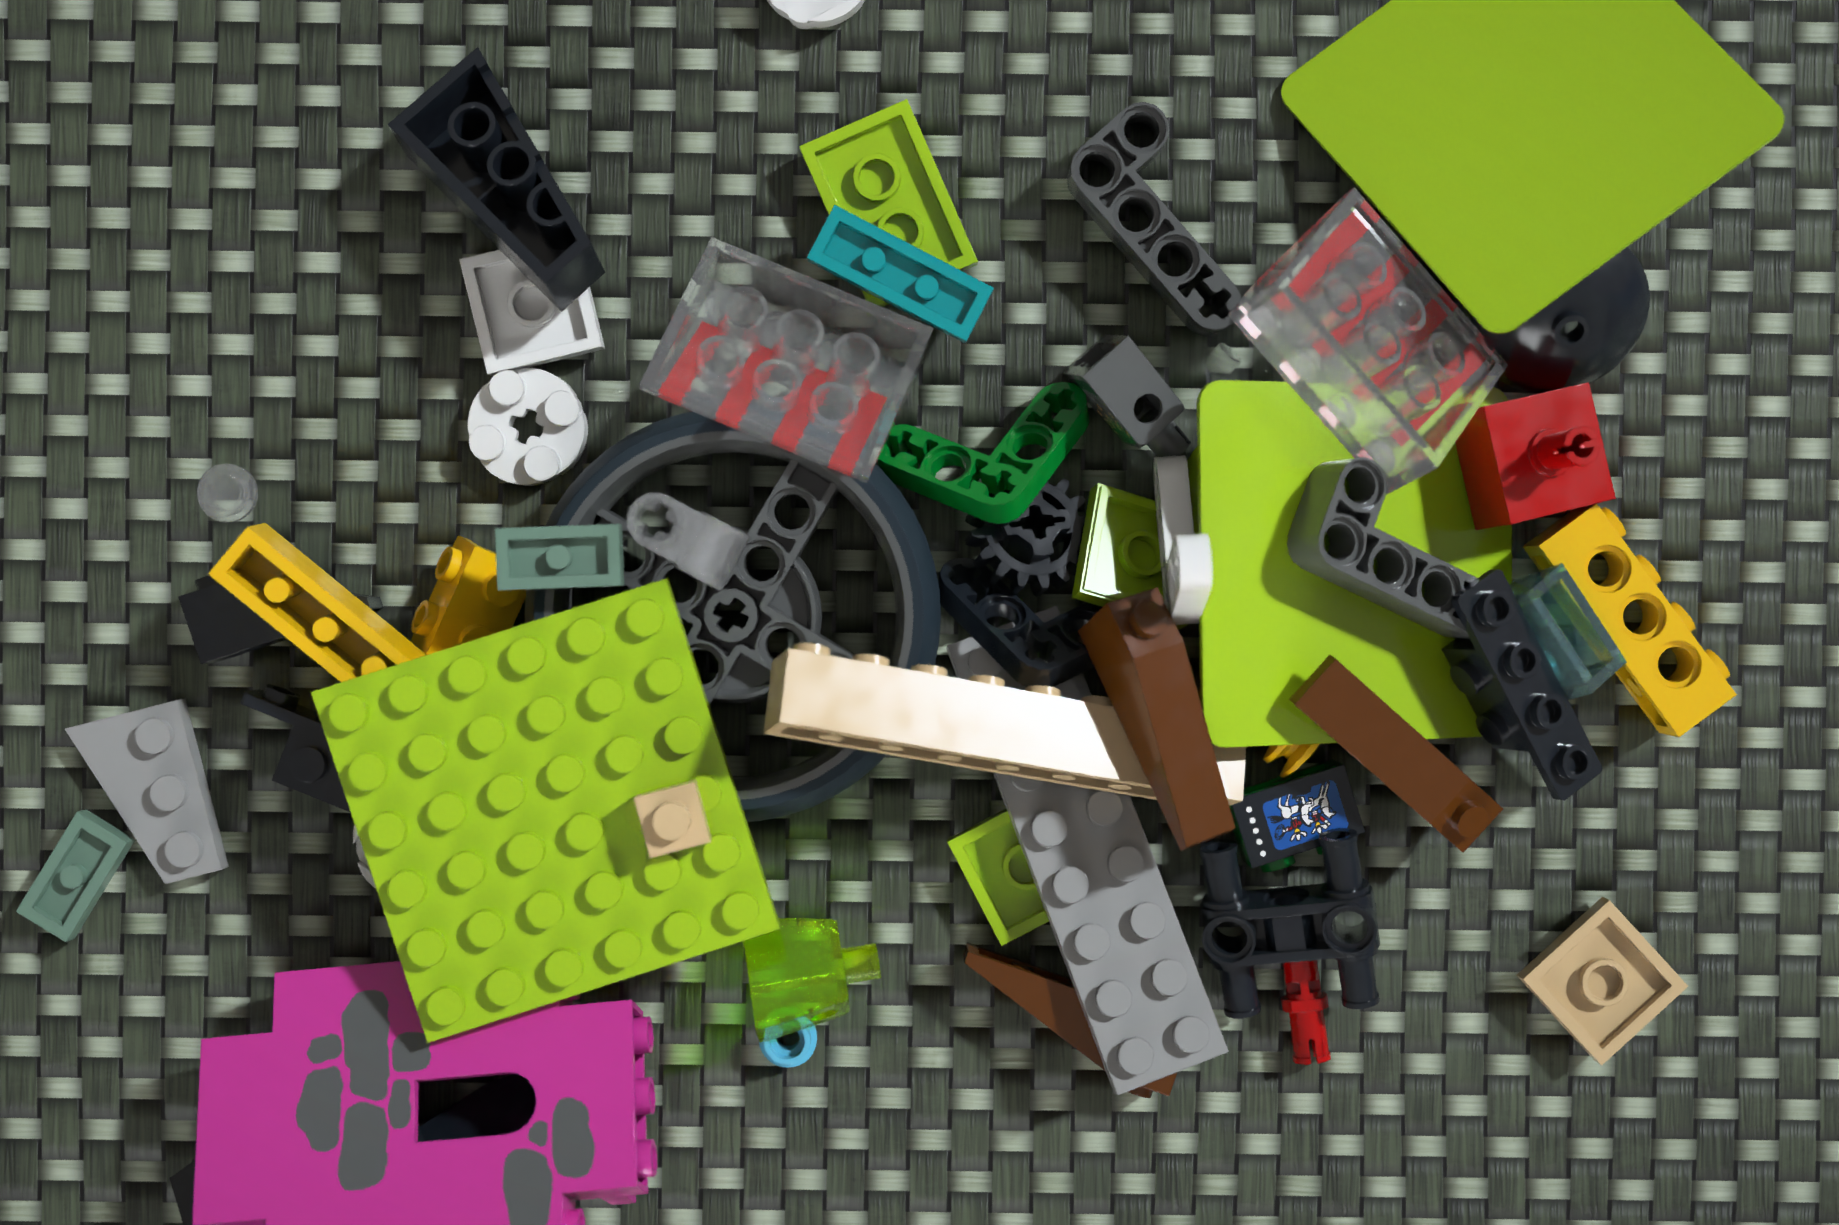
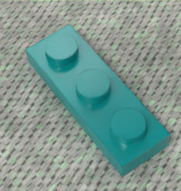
[807,204,994,344]

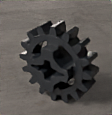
[965,478,1086,596]

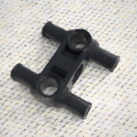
[1199,828,1380,1019]

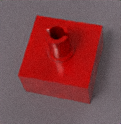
[1449,382,1616,530]

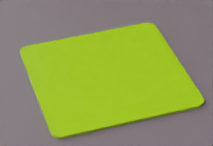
[1281,0,1784,334]
[1197,380,1512,748]

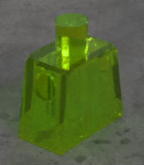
[744,918,881,1043]

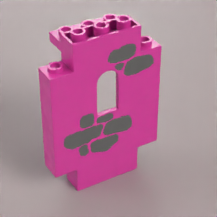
[192,961,657,1225]

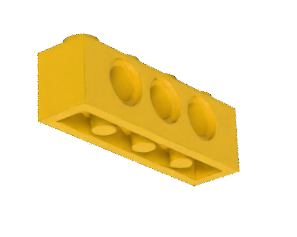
[1523,504,1737,737]

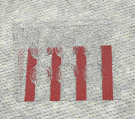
[1228,187,1508,494]
[639,237,933,483]

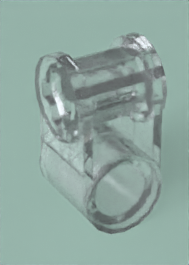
[627,493,751,591]

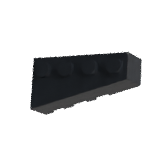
[387,47,606,312]

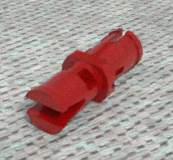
[1281,960,1331,1065]

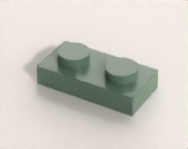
[495,524,624,590]
[16,809,135,942]

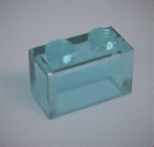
[1510,563,1627,700]

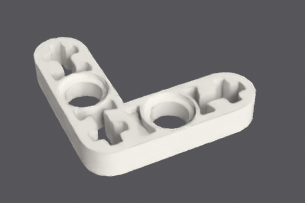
[1153,455,1212,625]

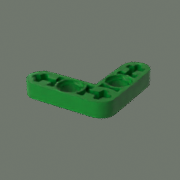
[873,382,1089,524]

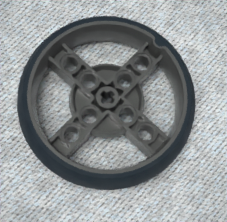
[524,408,941,822]

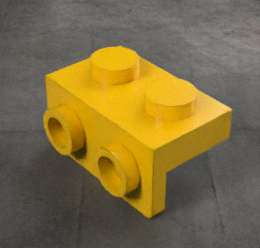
[411,536,526,655]

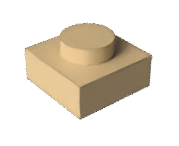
[634,779,712,858]

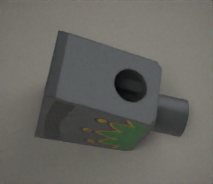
[1062,334,1191,457]

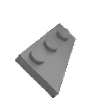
[65,699,229,884]

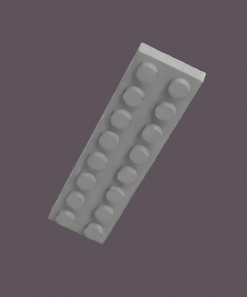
[946,606,1229,1095]

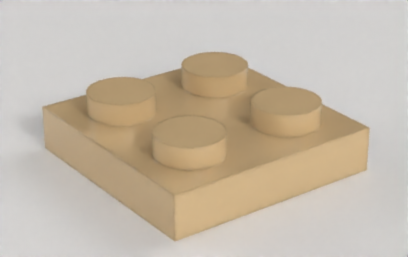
[1517,897,1688,1065]

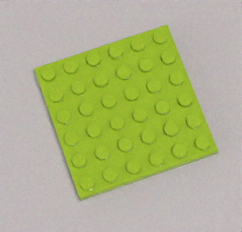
[311,578,780,1043]

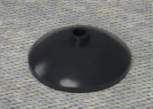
[1467,247,1650,393]

